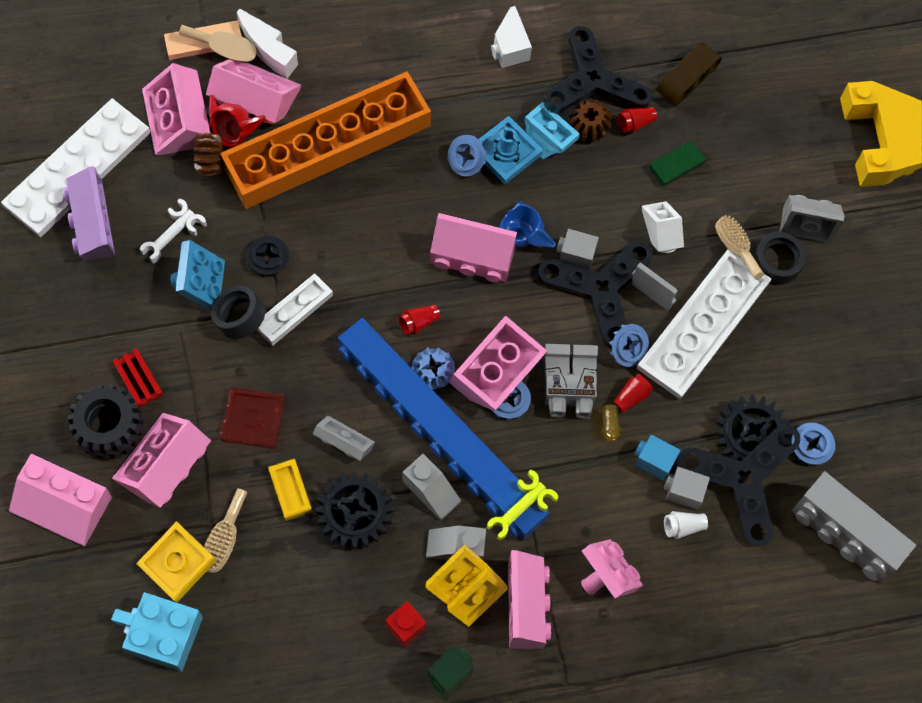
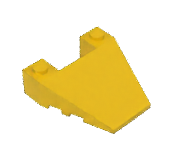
[840,81,922,187]

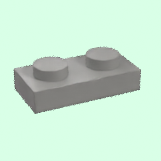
[313,416,375,461]

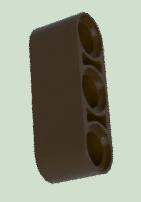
[656,42,722,106]

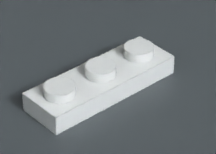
[257,273,333,346]

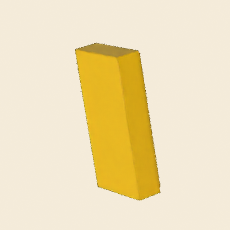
[268,459,312,521]

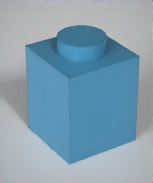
[634,435,680,481]

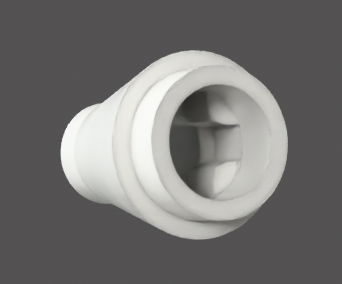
[664,511,708,539]

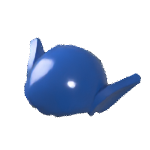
[499,201,556,248]

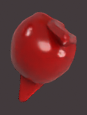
[209,95,266,148]

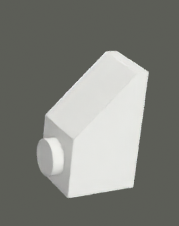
[491,6,532,68]
[642,202,684,253]

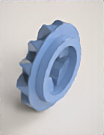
[448,135,487,176]
[609,324,649,367]
[412,347,455,389]
[490,381,531,421]
[791,423,835,466]

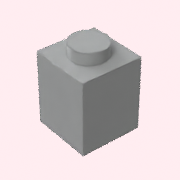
[556,229,599,270]
[664,467,710,510]

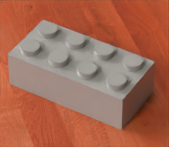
[791,471,916,583]

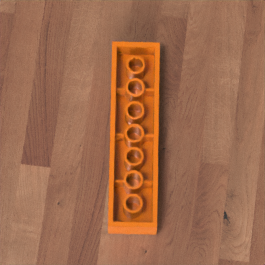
[220,71,431,209]

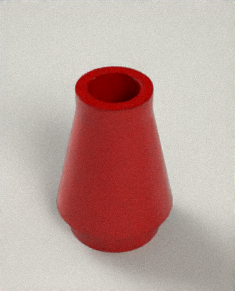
[617,107,657,134]
[398,304,440,335]
[612,374,653,413]

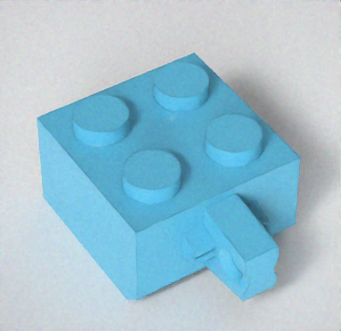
[111,592,203,672]

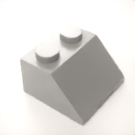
[780,195,845,244]

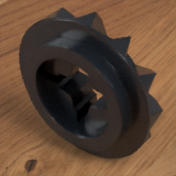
[247,236,289,277]

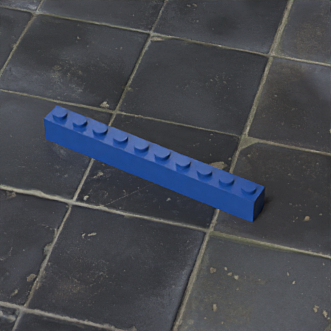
[338,318,550,541]

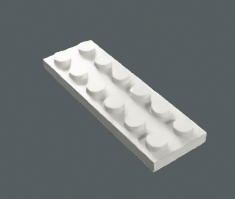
[1,99,151,238]
[636,249,771,400]

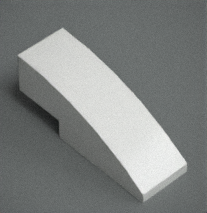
[237,9,298,79]

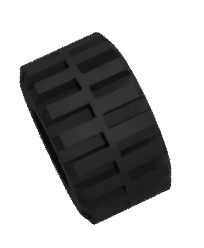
[68,384,144,460]

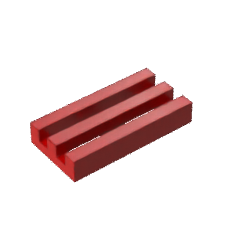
[113,348,163,408]

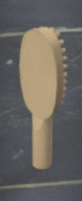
[179,25,257,62]
[715,215,764,280]
[204,488,247,573]

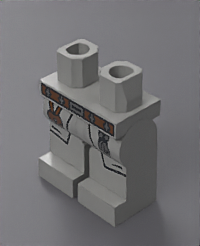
[544,344,598,418]

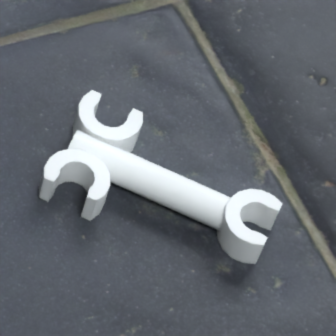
[140,199,207,264]

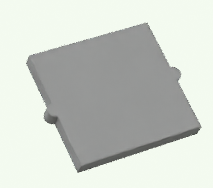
[631,263,678,311]

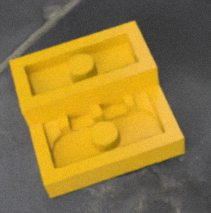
[426,544,508,627]

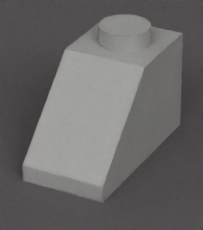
[403,454,461,520]
[426,526,486,561]

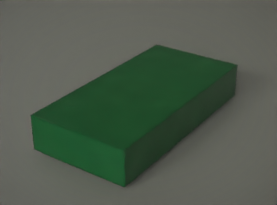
[649,140,706,187]

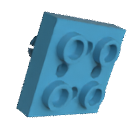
[478,116,543,184]
[171,240,225,311]

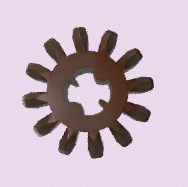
[568,98,611,143]
[194,133,224,177]

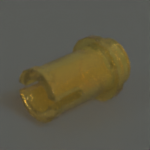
[601,405,623,442]

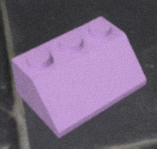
[63,166,115,261]

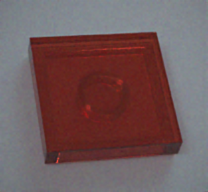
[220,387,285,449]

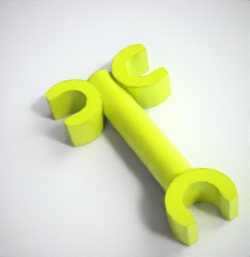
[487,470,559,540]

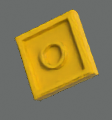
[136,521,217,602]

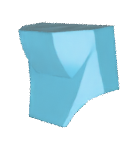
[525,102,580,159]

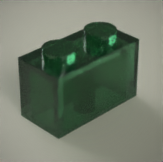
[427,645,474,701]

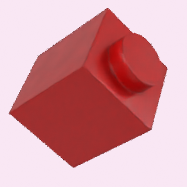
[385,601,426,648]

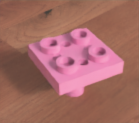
[581,539,643,599]

